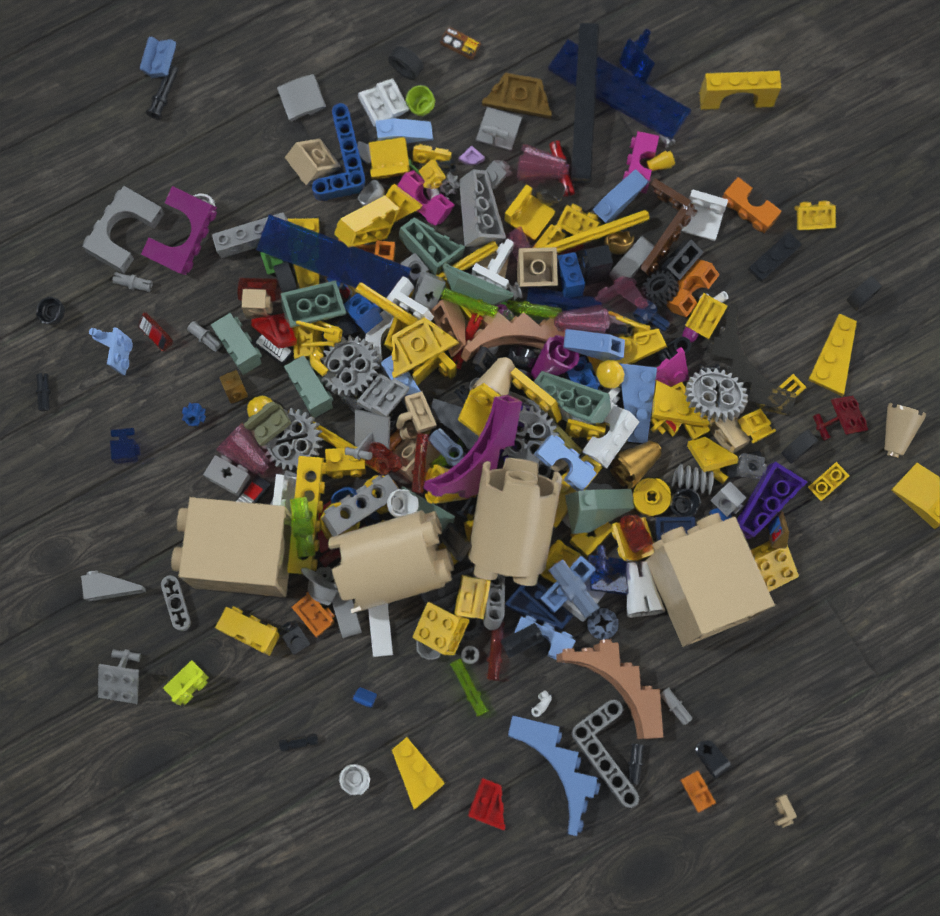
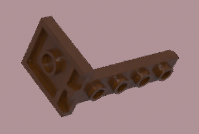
[641,178,698,276]

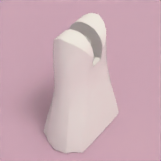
[626,561,665,617]

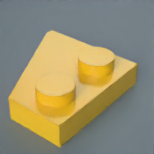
[385,184,423,222]
[687,437,738,472]

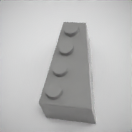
[459,169,506,247]

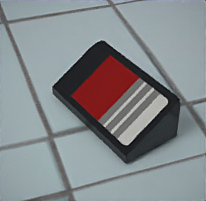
[235,475,272,504]

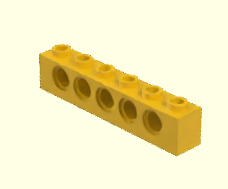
[287,456,327,574]

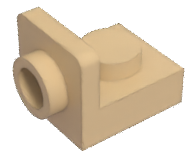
[774,795,797,827]

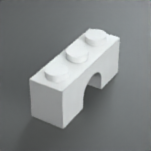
[582,406,639,468]

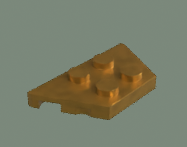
[482,73,552,119]

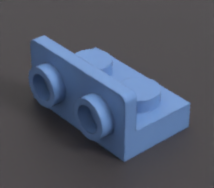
[140,37,176,78]

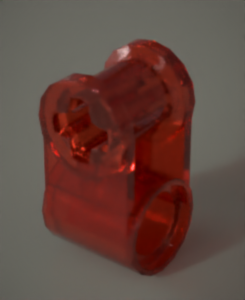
[365,442,402,475]
[620,515,653,553]

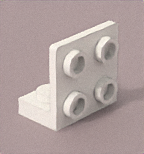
[681,189,728,241]
[273,474,315,518]

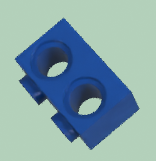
[557,252,585,299]
[343,293,383,333]
[564,356,600,390]

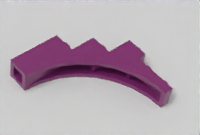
[424,395,522,498]

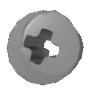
[672,464,714,495]

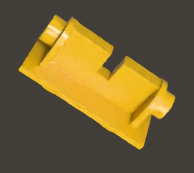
[413,144,452,164]
[533,224,566,248]

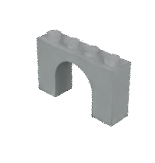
[83,186,164,274]

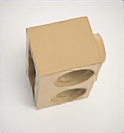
[242,289,273,319]

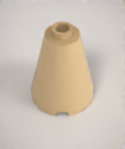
[470,357,515,396]
[884,403,926,458]

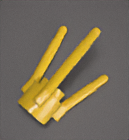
[608,311,650,335]
[296,321,342,347]

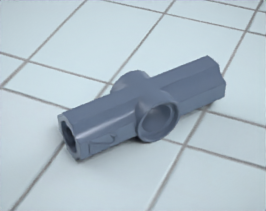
[428,428,466,467]
[549,560,599,618]

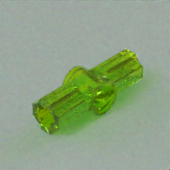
[290,497,316,558]

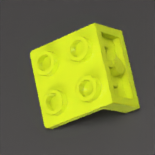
[163,660,209,705]

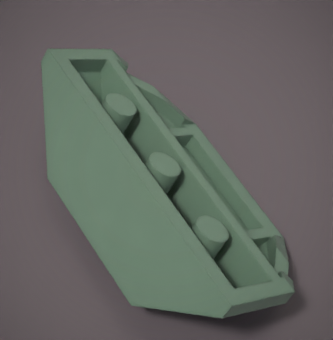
[442,263,514,310]

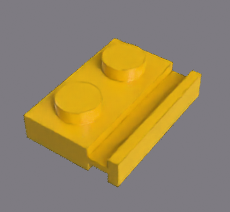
[685,293,727,339]
[737,408,776,443]
[454,575,491,619]

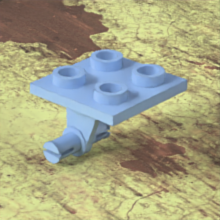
[89,328,132,375]

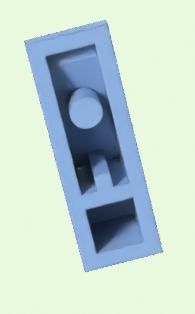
[376,119,433,143]

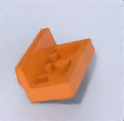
[292,592,335,638]

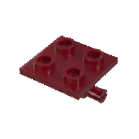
[812,396,868,441]

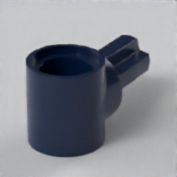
[633,299,670,331]

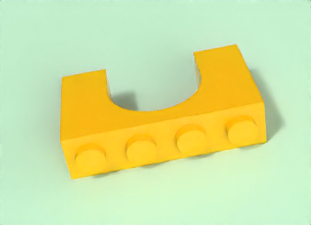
[699,71,781,109]

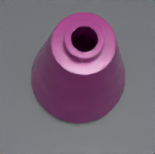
[531,335,579,380]

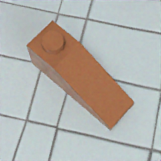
[430,300,466,357]

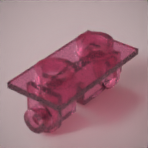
[505,226,531,262]

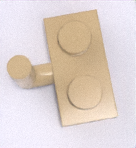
[396,391,437,433]

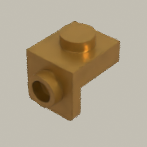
[219,370,248,404]

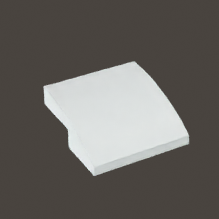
[358,79,409,126]

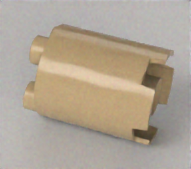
[468,458,562,586]
[328,510,454,613]

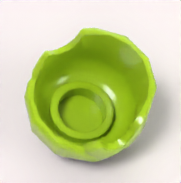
[406,85,435,116]

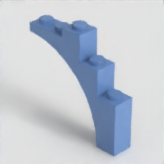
[508,716,600,836]

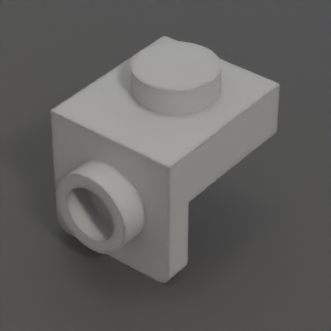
[485,160,512,190]

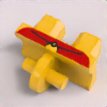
[650,411,682,437]

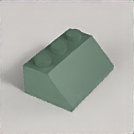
[281,280,346,328]

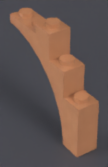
[461,309,581,362]
[556,639,663,739]

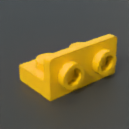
[795,201,836,230]
[557,204,601,235]
[292,322,324,359]

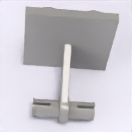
[476,107,522,151]
[345,409,390,460]
[98,649,141,704]

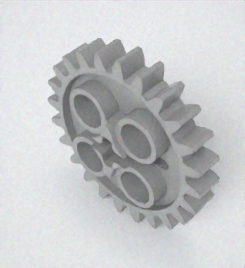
[321,336,380,397]
[685,368,748,422]
[502,405,559,467]
[262,408,323,471]

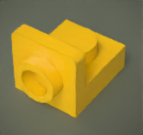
[419,159,446,189]

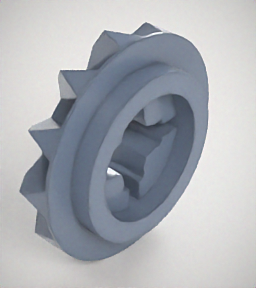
[587,608,618,639]

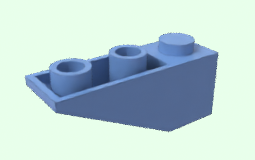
[563,329,625,361]

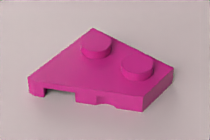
[655,347,689,387]

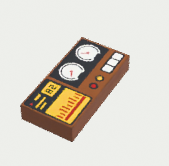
[440,27,481,60]

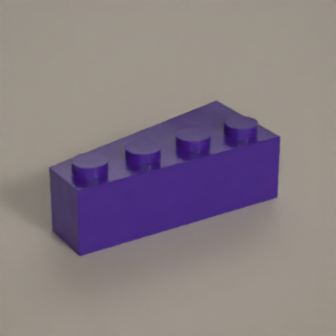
[737,462,807,540]

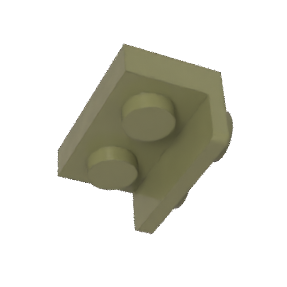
[244,402,292,446]

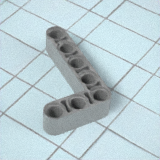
[572,700,639,808]

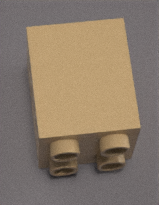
[172,497,293,597]
[646,513,775,647]

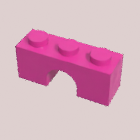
[623,131,659,193]
[397,170,455,226]

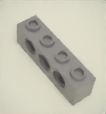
[212,212,293,258]
[321,474,398,537]

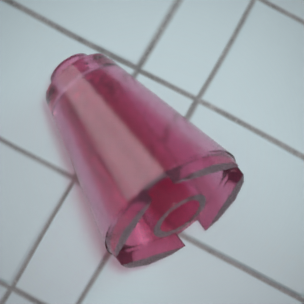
[517,144,570,181]
[554,305,610,334]
[216,423,270,475]

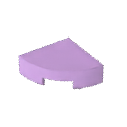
[459,146,485,165]

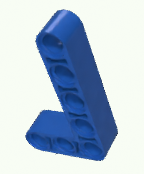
[312,103,366,201]

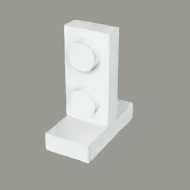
[472,239,514,290]
[383,276,434,321]

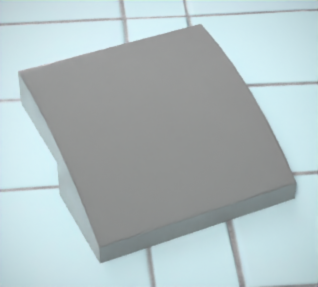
[278,74,326,121]
[357,373,410,417]

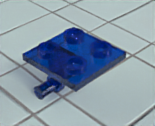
[619,29,655,86]
[588,546,629,595]

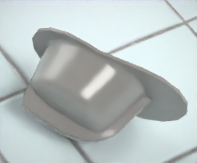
[301,568,339,605]

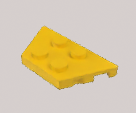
[392,317,459,379]

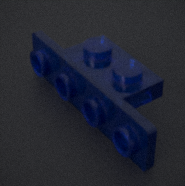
[526,287,603,317]

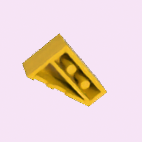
[334,196,400,247]
[215,606,281,656]

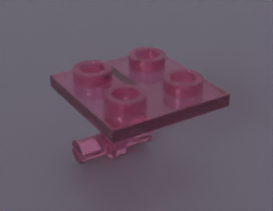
[595,276,648,309]

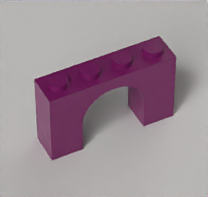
[141,186,217,275]

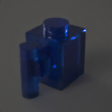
[110,428,141,464]

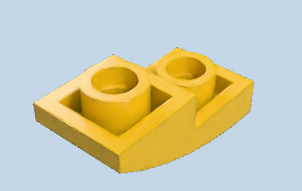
[808,462,849,501]

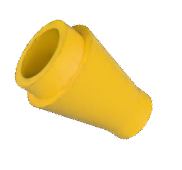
[647,150,675,171]

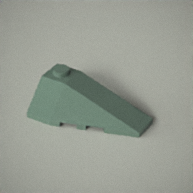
[534,371,611,423]
[565,489,635,534]

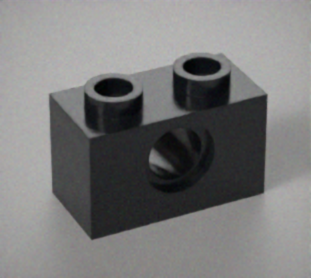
[660,239,704,280]

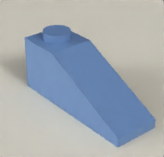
[593,169,649,223]
[541,556,595,612]

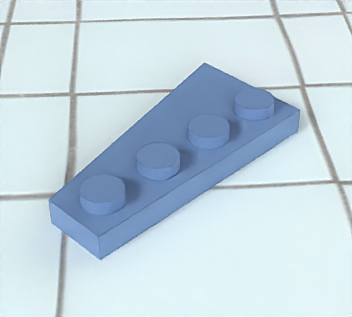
[619,363,657,443]

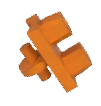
[680,771,716,813]

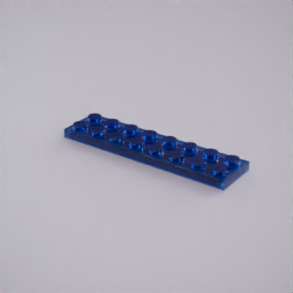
[548,39,691,141]
[256,214,411,298]

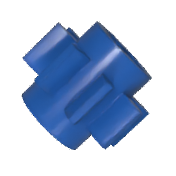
[182,403,206,427]

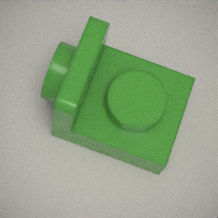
[260,244,283,274]

